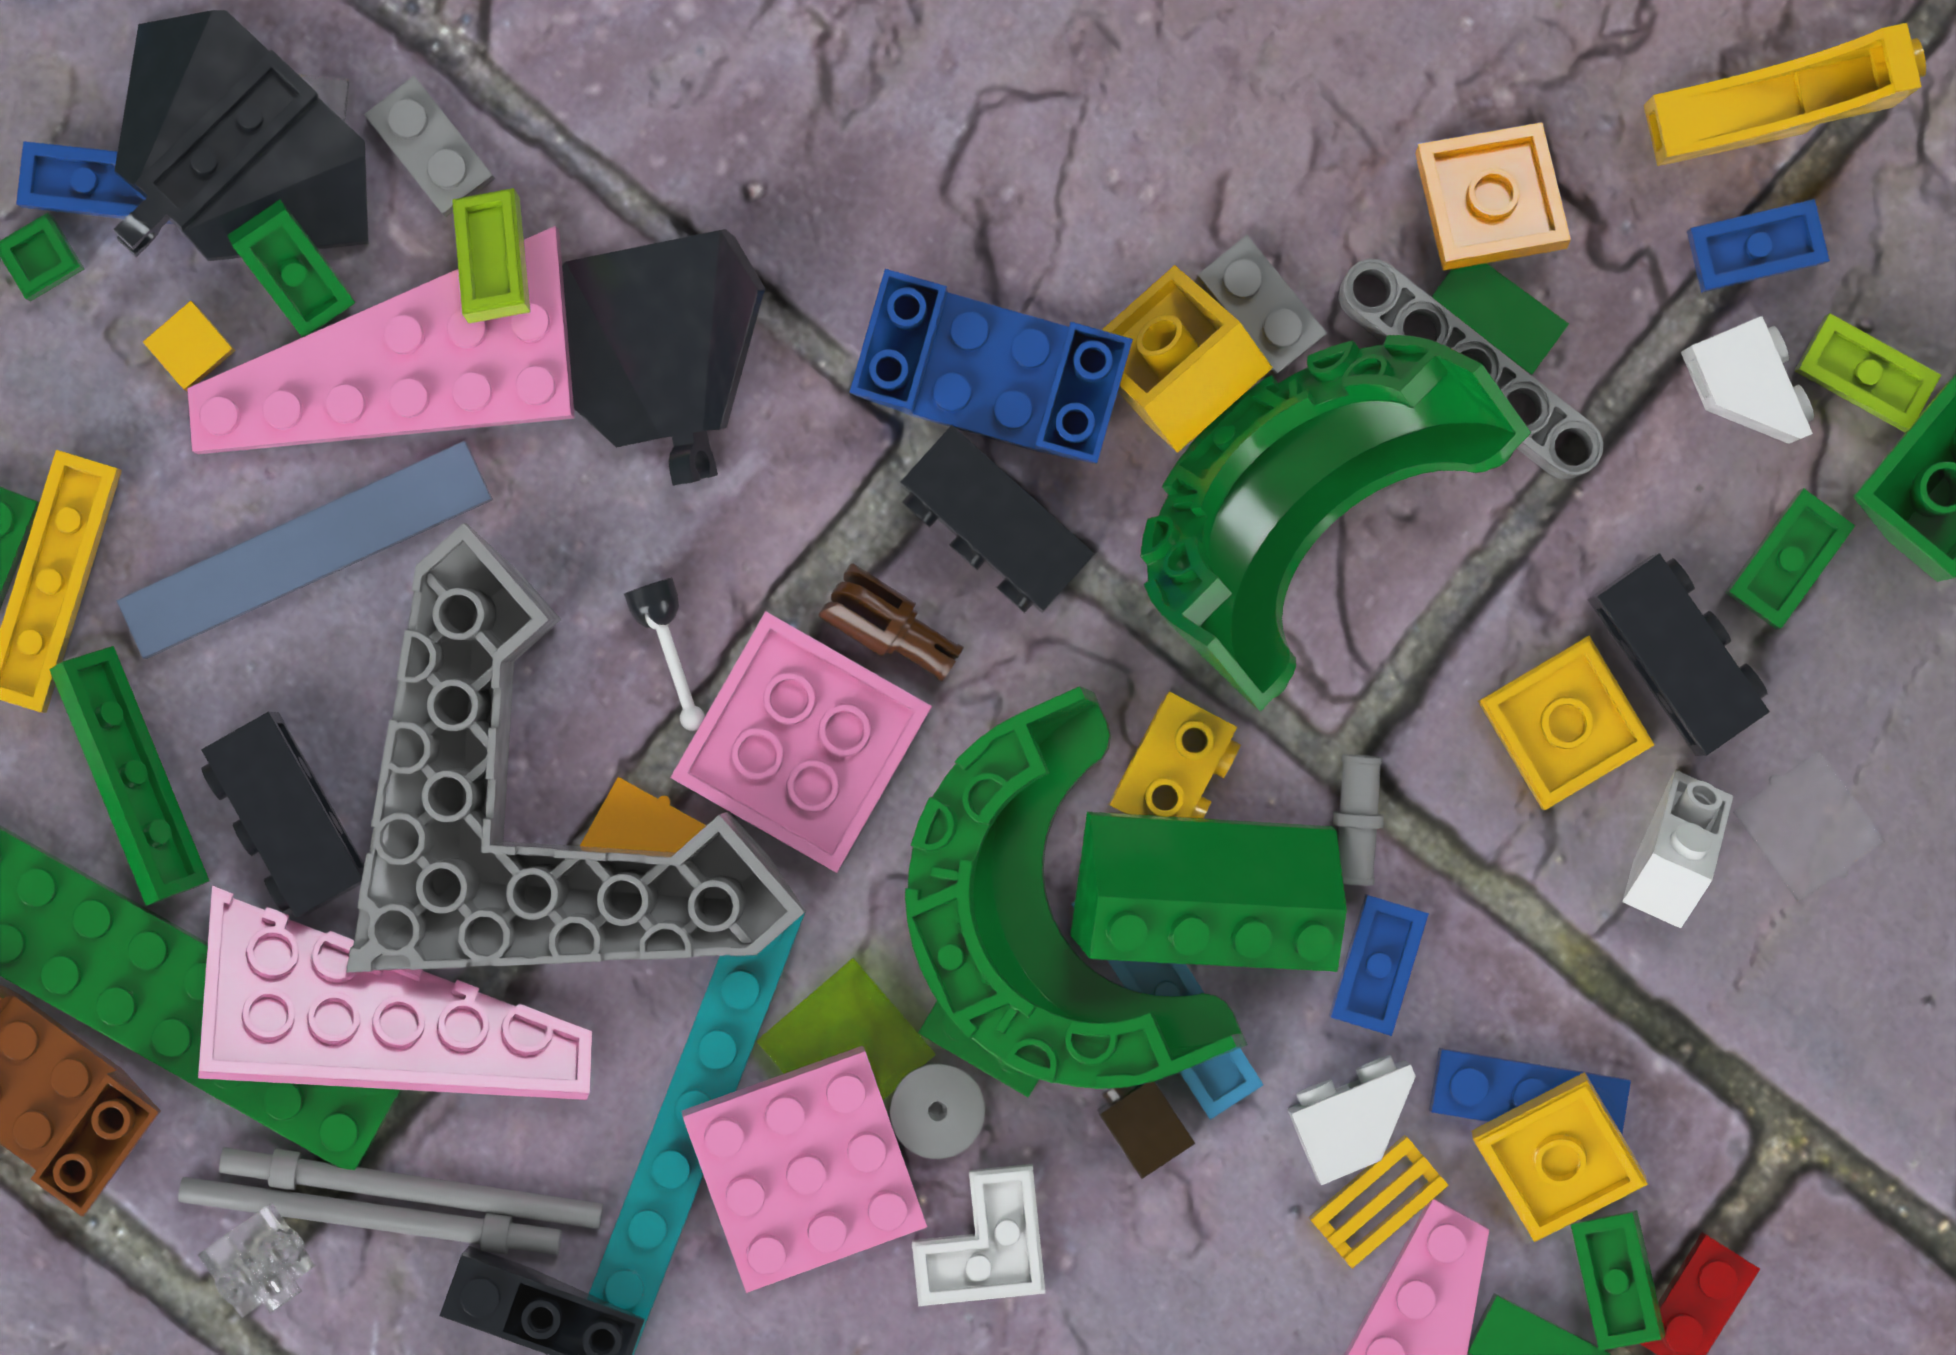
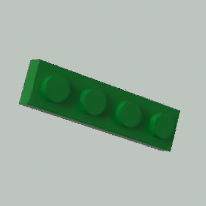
[50,646,210,906]

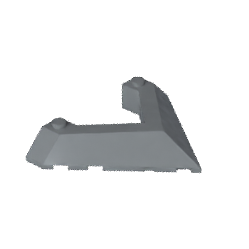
[346,523,806,973]

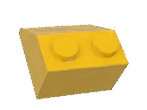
[1102,265,1273,453]

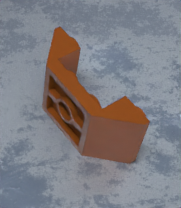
[0,984,161,1217]

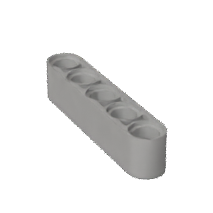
[1338,259,1603,479]

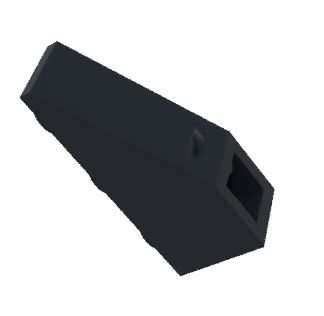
[439,1246,645,1355]

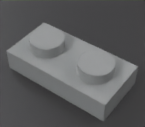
[364,76,495,217]
[1196,235,1327,375]

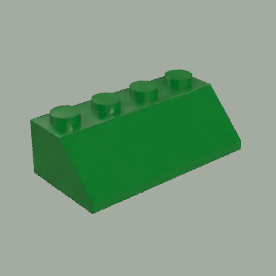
[1853,373,1956,582]
[1071,812,1347,972]

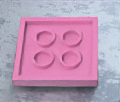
[670,611,932,873]
[681,1046,927,1293]

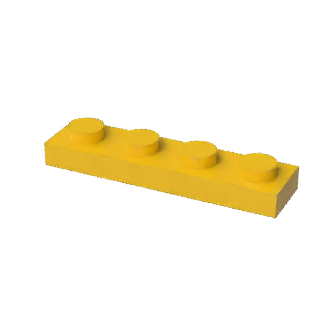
[0,450,122,713]

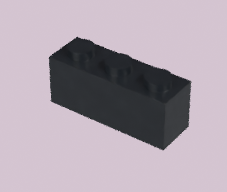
[900,425,1095,613]
[1587,553,1770,756]
[201,711,365,918]

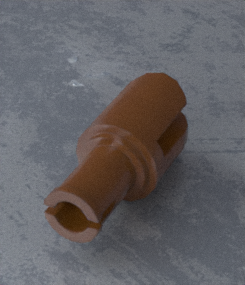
[819,563,964,682]

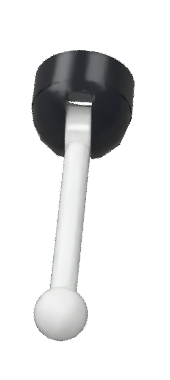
[624,577,705,731]

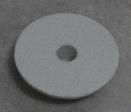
[890,1063,985,1159]

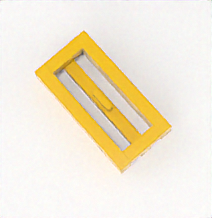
[1308,1135,1449,1269]

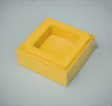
[143,301,236,392]

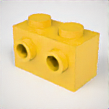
[1108,691,1241,818]

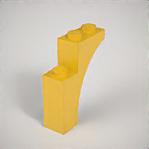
[1644,23,1926,166]

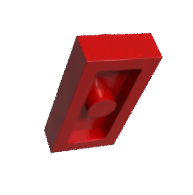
[1640,1232,1760,1355]

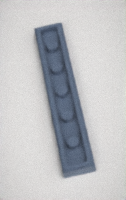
[116,441,493,659]

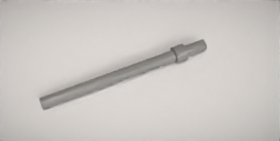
[219,1147,603,1229]
[178,1177,562,1255]

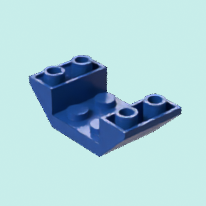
[849,269,1133,464]

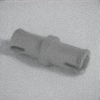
[1333,754,1384,886]

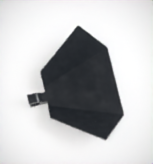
[113,10,369,261]
[562,229,765,486]

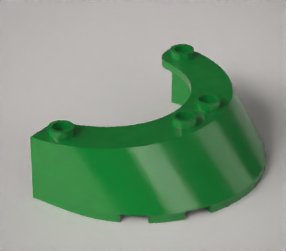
[1140,335,1531,712]
[905,686,1248,1089]

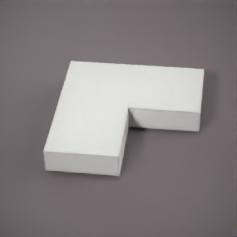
[912,1164,1045,1306]

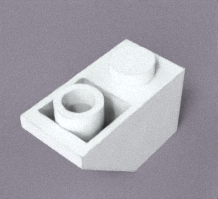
[1681,316,1814,444]
[1622,770,1733,928]
[1287,1055,1416,1185]

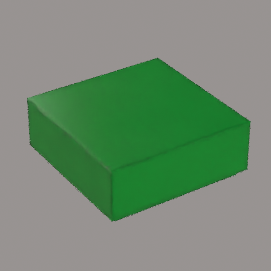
[0,212,85,302]

